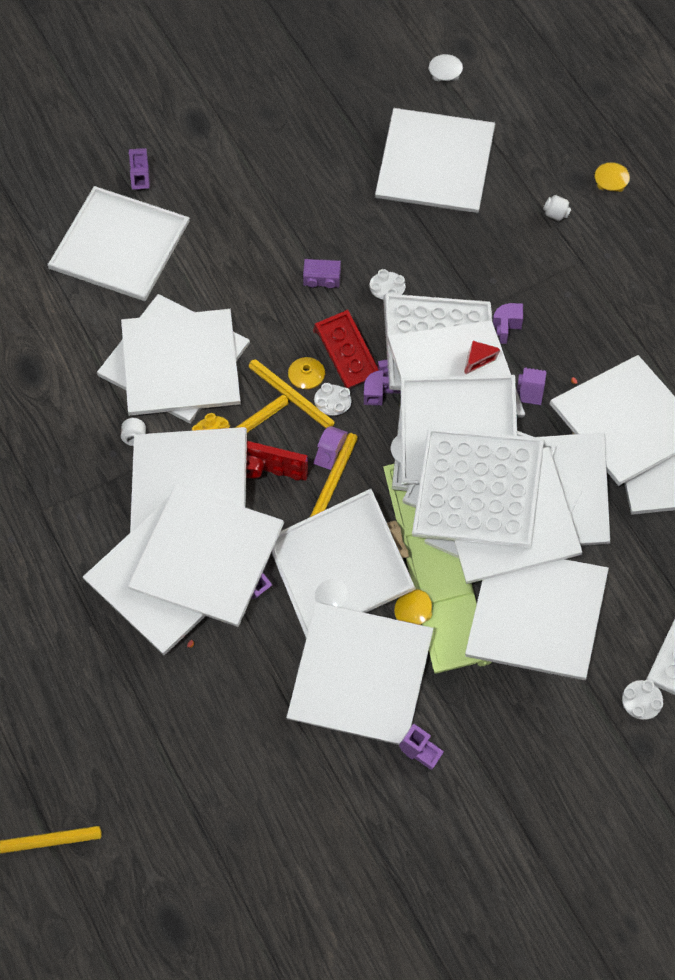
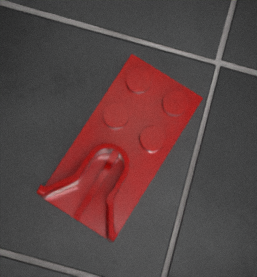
[313,310,379,389]
[246,441,308,481]

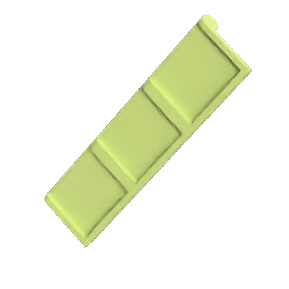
[383,464,492,674]

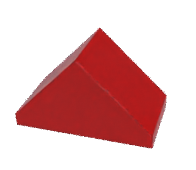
[464,341,500,374]

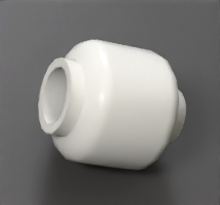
[543,195,571,221]
[121,418,146,446]

